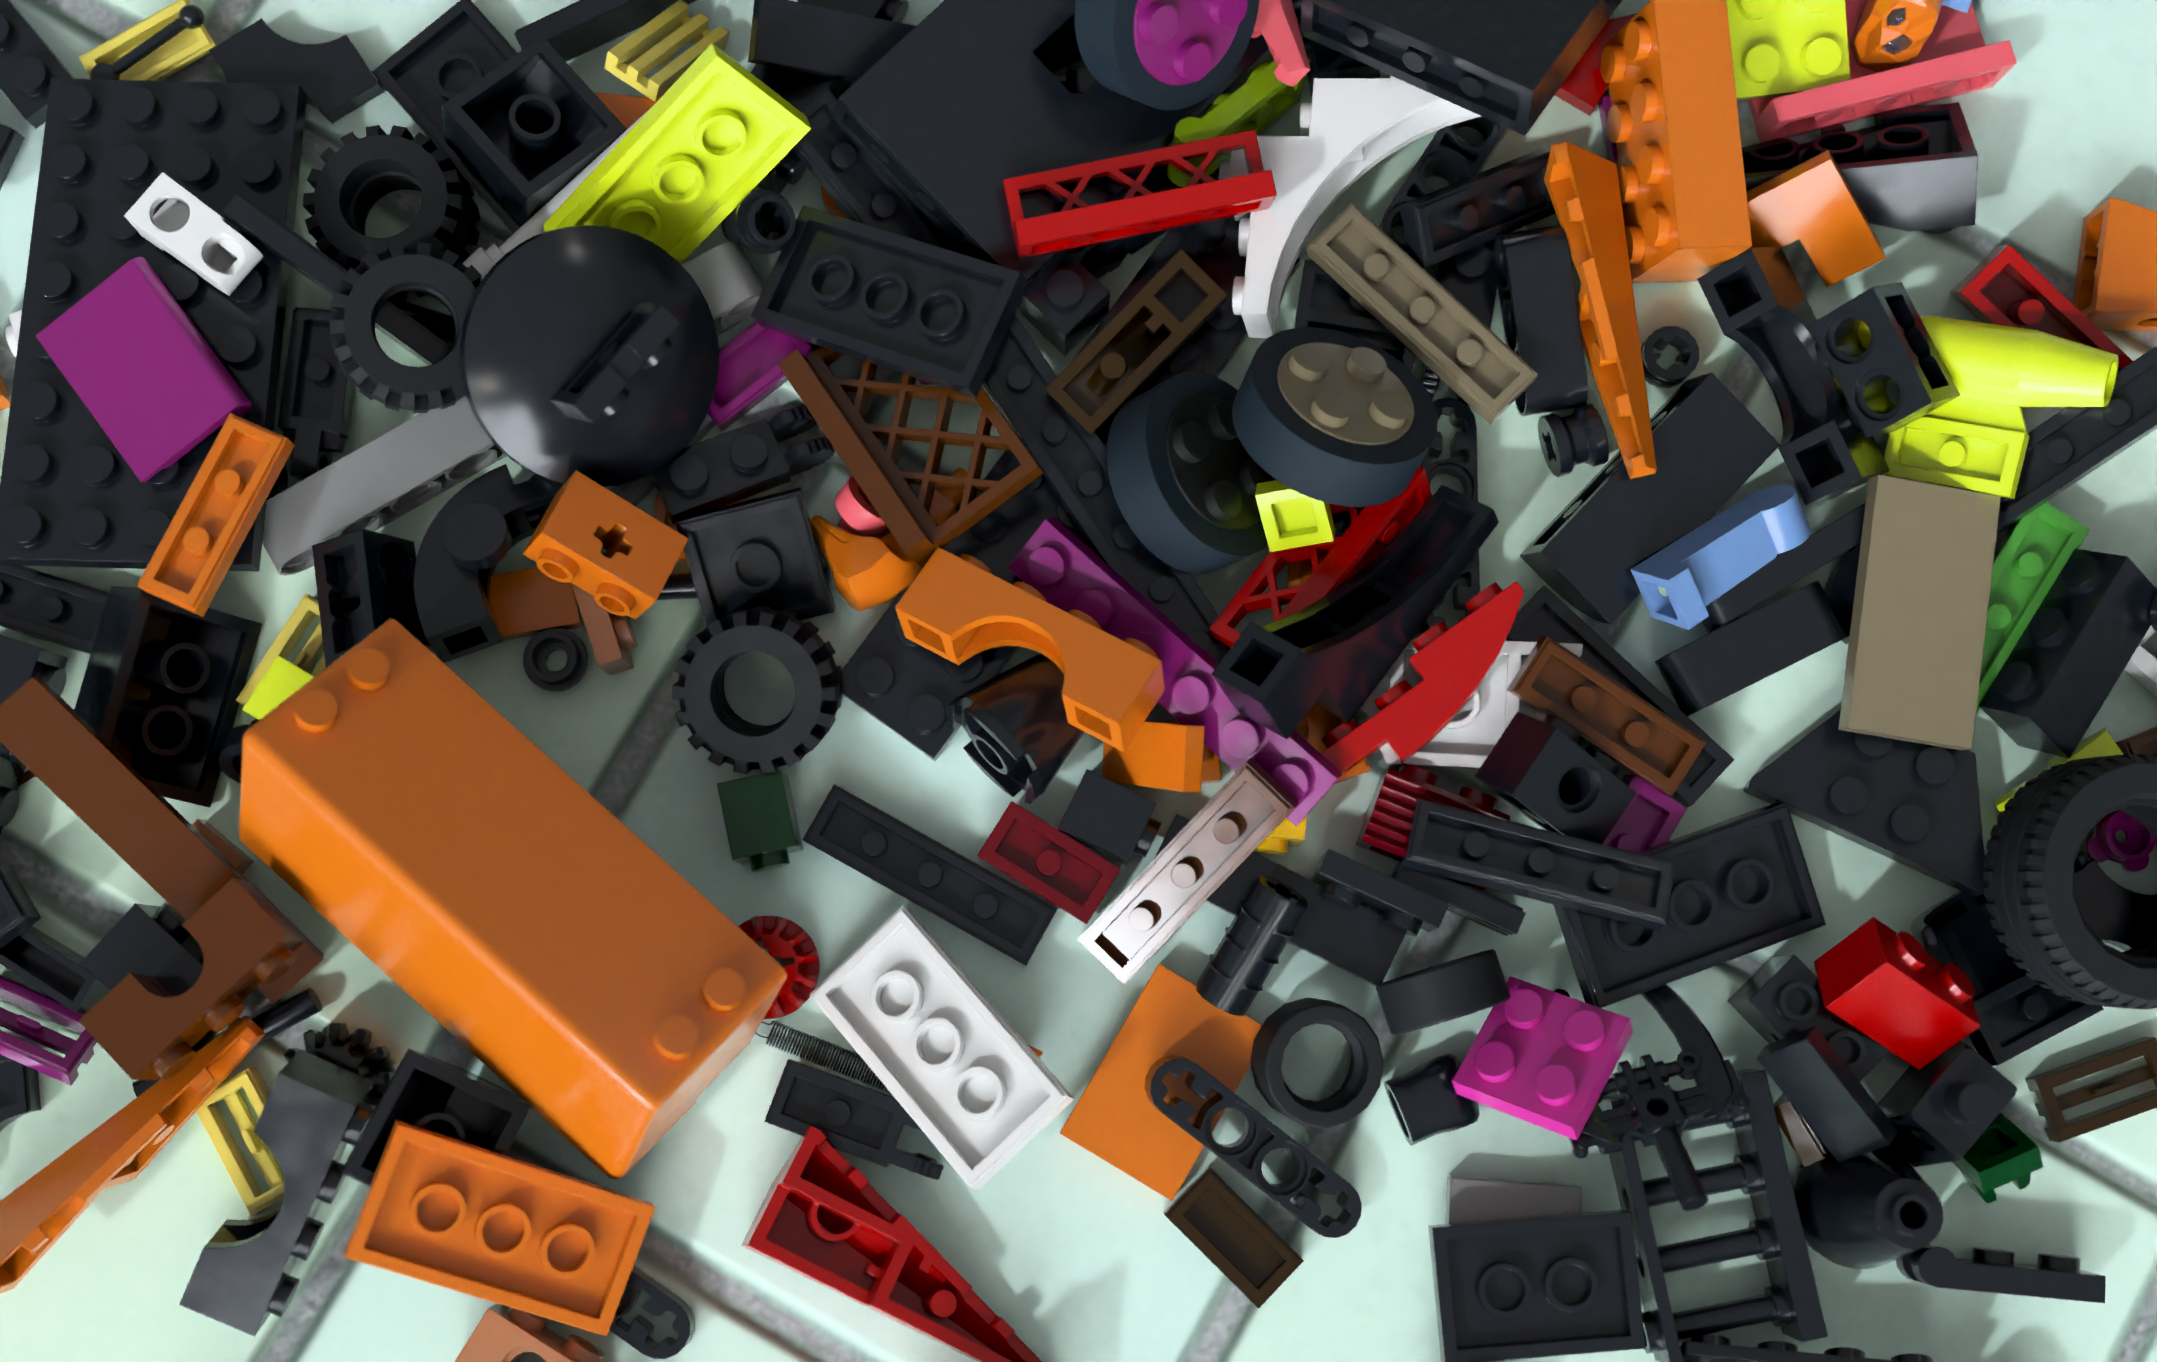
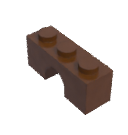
[78,877,307,1080]

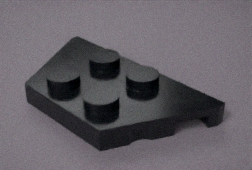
[1743,710,1985,898]

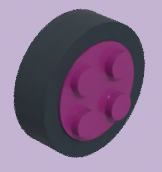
[1075,0,1259,110]

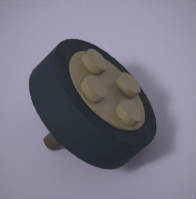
[1232,327,1438,507]

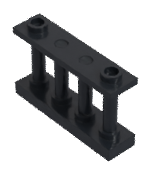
[1597,1069,1828,1362]

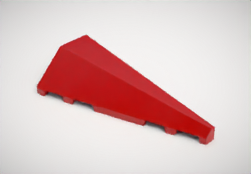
[741,1126,1042,1362]

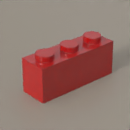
[1950,244,2133,372]

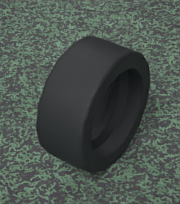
[1376,949,1511,1035]
[1250,998,1384,1128]

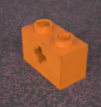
[522,470,689,620]

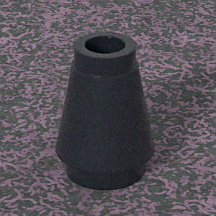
[721,190,796,254]

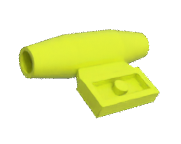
[1858,316,2118,499]

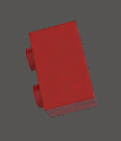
[1814,917,1981,1070]

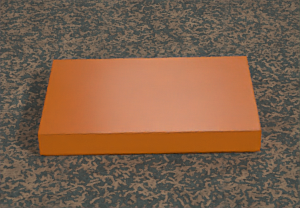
[1060,964,1262,1201]

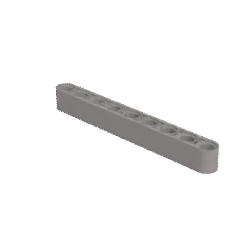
[262,242,764,576]

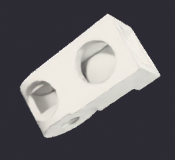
[124,172,263,295]

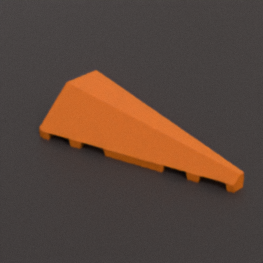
[1544,141,1657,479]
[0,1016,266,1294]

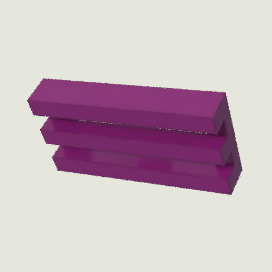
[0,976,97,1085]

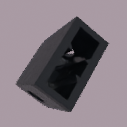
[1877,1041,2018,1167]

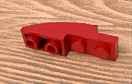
[1321,581,1524,774]

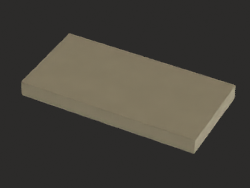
[1838,474,2001,751]

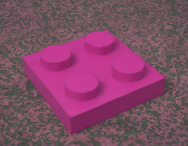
[1452,976,1633,1141]

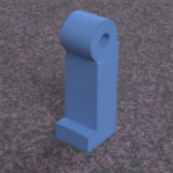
[1631,484,1812,630]

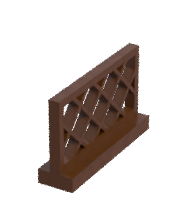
[777,346,1044,569]

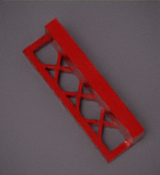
[1003,129,1277,259]
[1209,466,1432,648]

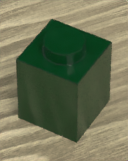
[717,769,804,872]

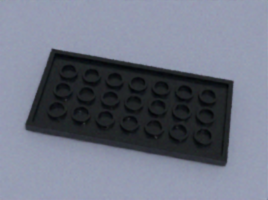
[0,78,307,572]

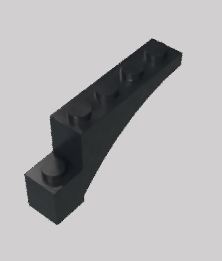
[1211,485,1499,740]

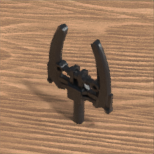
[1554,984,1750,1211]

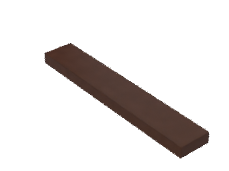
[0,674,324,1004]

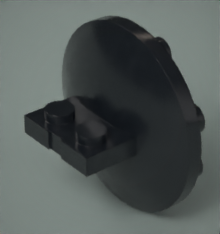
[460,225,719,487]

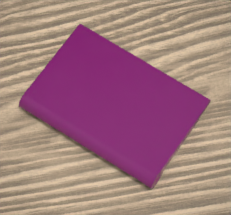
[36,257,252,483]

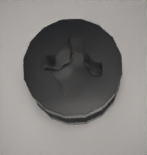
[1538,403,1609,477]

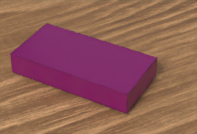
[707,321,816,432]

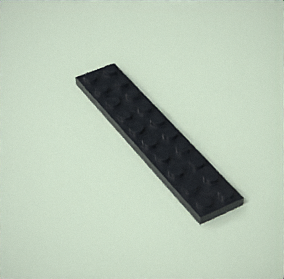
[840,216,1301,761]

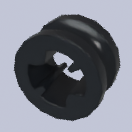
[1641,326,1699,388]

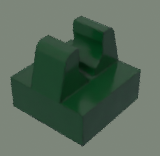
[1952,1113,2043,1203]

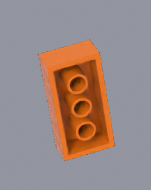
[1600,0,1752,283]

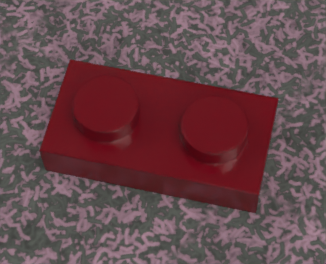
[977,801,1121,925]

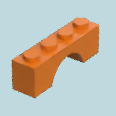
[895,547,1165,752]

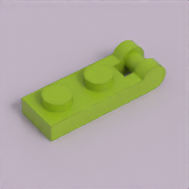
[1167,59,1310,187]

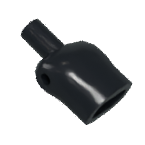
[1384,1053,1480,1146]

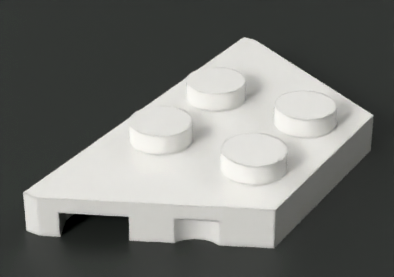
[1361,637,1583,769]

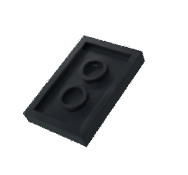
[1428,1210,1646,1362]

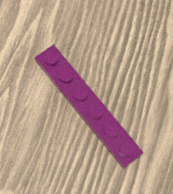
[1008,517,1343,826]

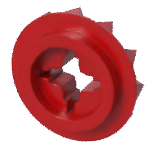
[738,916,820,1019]

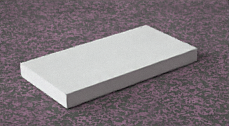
[809,906,1074,1191]

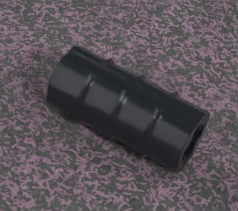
[1196,875,1308,1016]

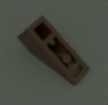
[1045,249,1227,435]

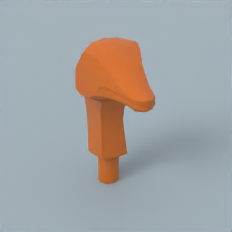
[811,468,968,612]

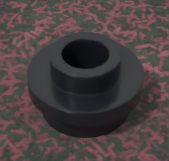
[523,628,588,692]

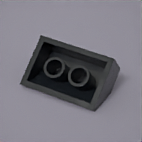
[74,586,262,808]

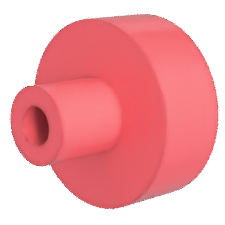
[835,475,889,538]

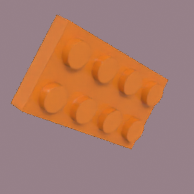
[344,1120,656,1336]

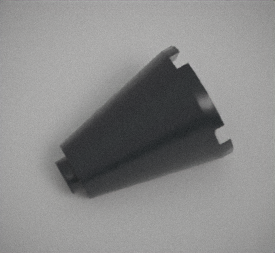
[945,653,1085,804]
[1793,1146,1943,1269]

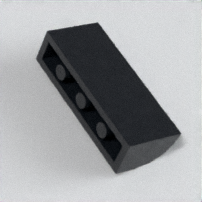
[1519,372,1780,624]

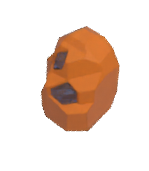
[1849,0,1943,72]

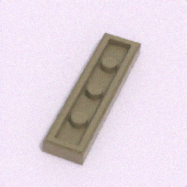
[1306,203,1538,425]

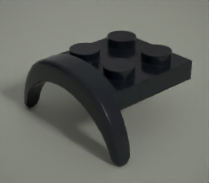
[1910,851,2104,1066]

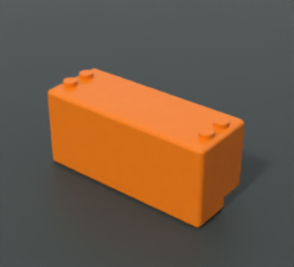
[239,619,787,1180]

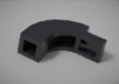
[413,464,564,663]

